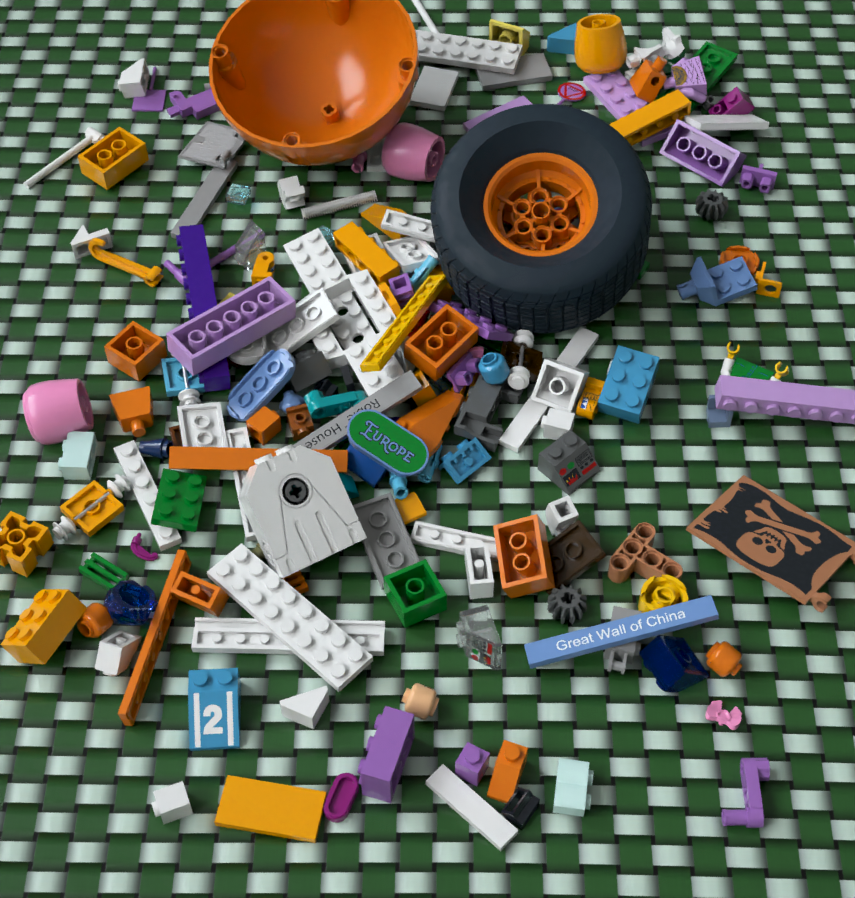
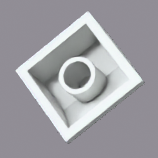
[531,358,590,413]

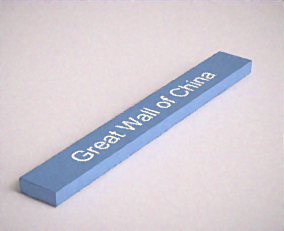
[524,595,719,669]

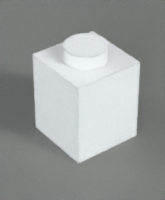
[541,408,575,440]
[151,781,193,824]

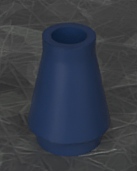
[139,438,174,460]

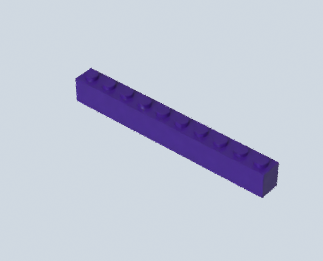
[176,224,230,392]

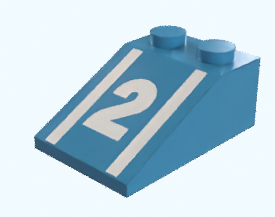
[188,668,241,751]

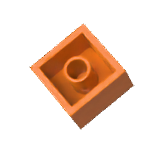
[104,321,167,381]

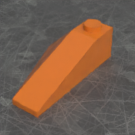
[396,390,465,460]

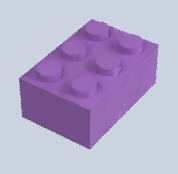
[358,706,415,803]

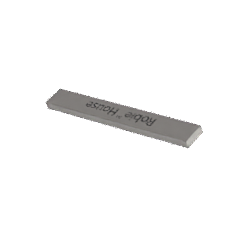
[293,370,423,450]

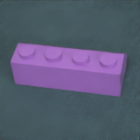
[659,119,747,187]

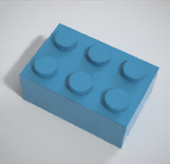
[598,345,660,424]

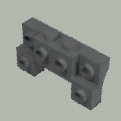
[454,373,525,452]

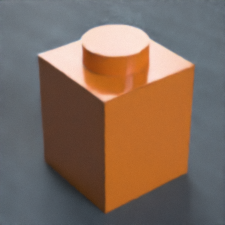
[246,406,282,446]

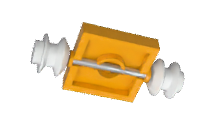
[52,474,131,541]

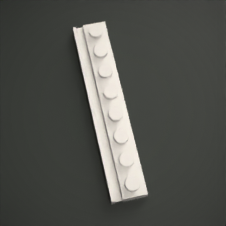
[191,617,385,656]

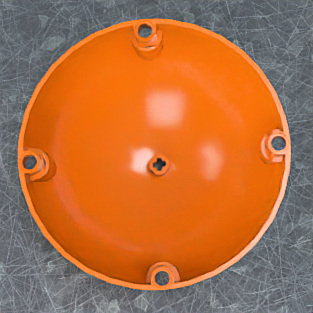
[209,0,419,166]

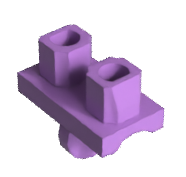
[739,163,777,193]
[446,352,481,392]

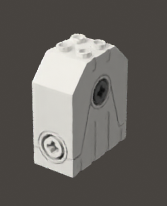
[238,444,367,578]

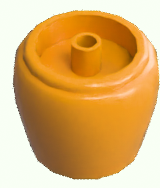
[574,14,627,74]

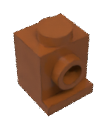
[286,403,314,441]

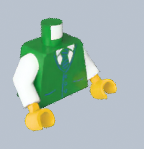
[721,342,789,382]

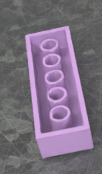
[166,276,296,376]

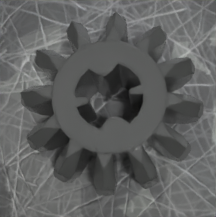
[695,189,729,222]
[547,584,587,624]

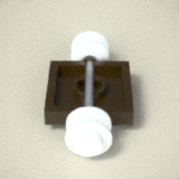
[500,329,543,390]

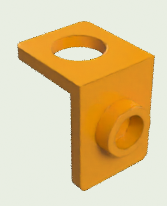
[755,261,782,298]

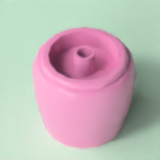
[381,122,445,182]
[22,379,94,445]

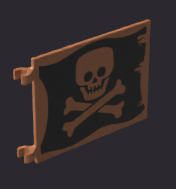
[686,475,855,613]

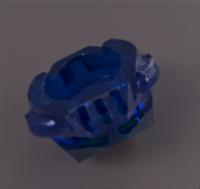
[103,580,158,625]

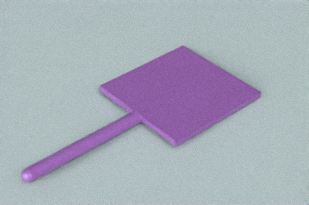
[132,67,166,112]

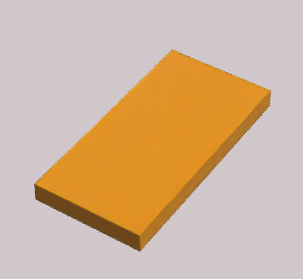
[214,775,327,843]

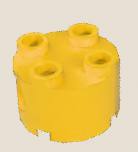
[638,575,689,613]

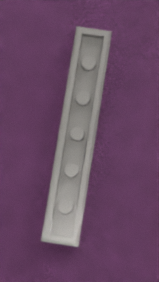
[171,159,238,239]

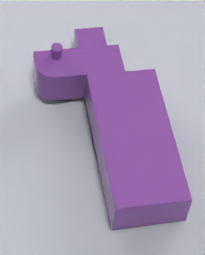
[167,89,220,120]

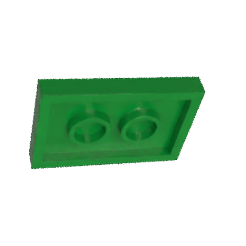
[151,468,207,532]

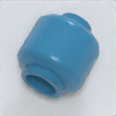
[478,352,510,385]

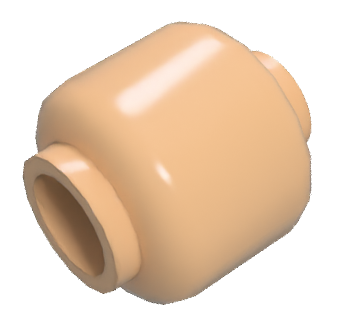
[401,683,439,720]

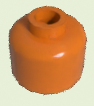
[77,603,113,638]
[705,641,743,677]

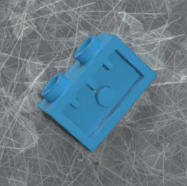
[438,437,492,485]

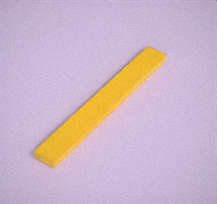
[360,274,448,372]

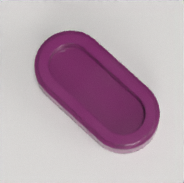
[323,773,359,823]

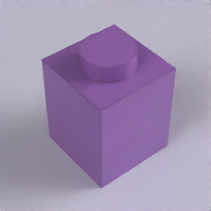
[455,742,490,786]

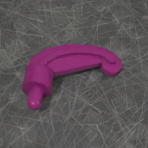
[130,533,158,561]

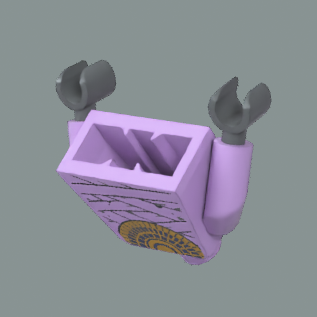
[663,56,714,110]

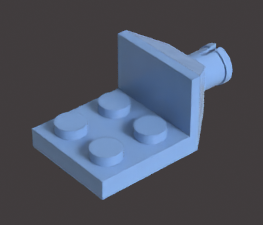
[676,256,758,306]

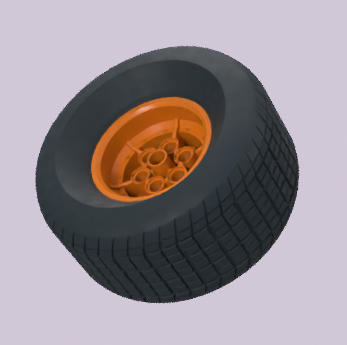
[430,104,652,334]

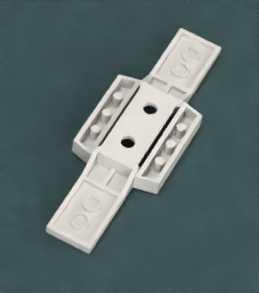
[283,228,416,397]

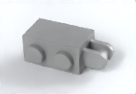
[604,606,642,675]

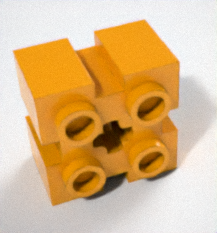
[0,511,54,578]

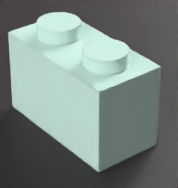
[58,431,98,480]

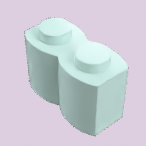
[553,758,594,817]

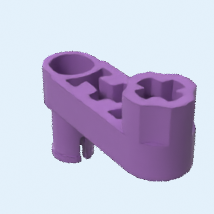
[721,758,770,828]

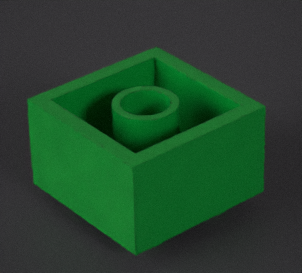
[383,559,447,628]

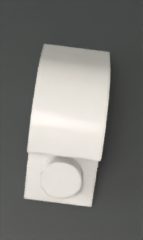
[277,175,305,210]
[545,495,579,536]

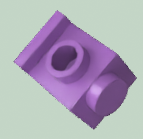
[388,273,415,309]

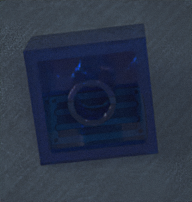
[639,635,710,693]

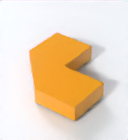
[377,282,402,317]

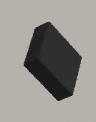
[340,365,356,392]

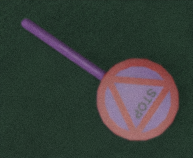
[557,82,586,105]

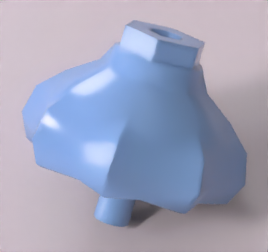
[279,390,305,413]

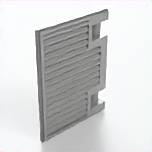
[178,121,246,169]

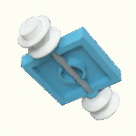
[161,354,205,406]

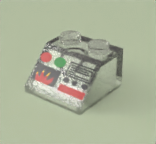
[456,605,502,670]

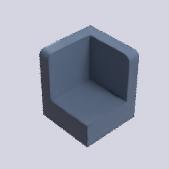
[706,395,733,428]

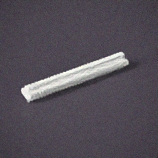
[301,190,378,220]

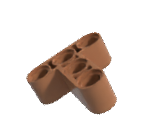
[608,522,683,583]

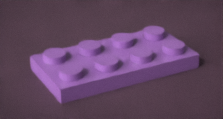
[428,299,514,341]

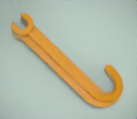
[88,238,164,287]

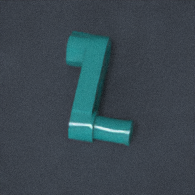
[304,390,367,419]

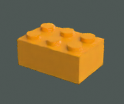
[77,126,149,190]
[0,589,87,665]

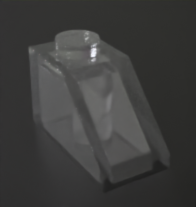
[235,221,266,271]

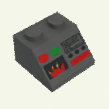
[538,430,600,495]

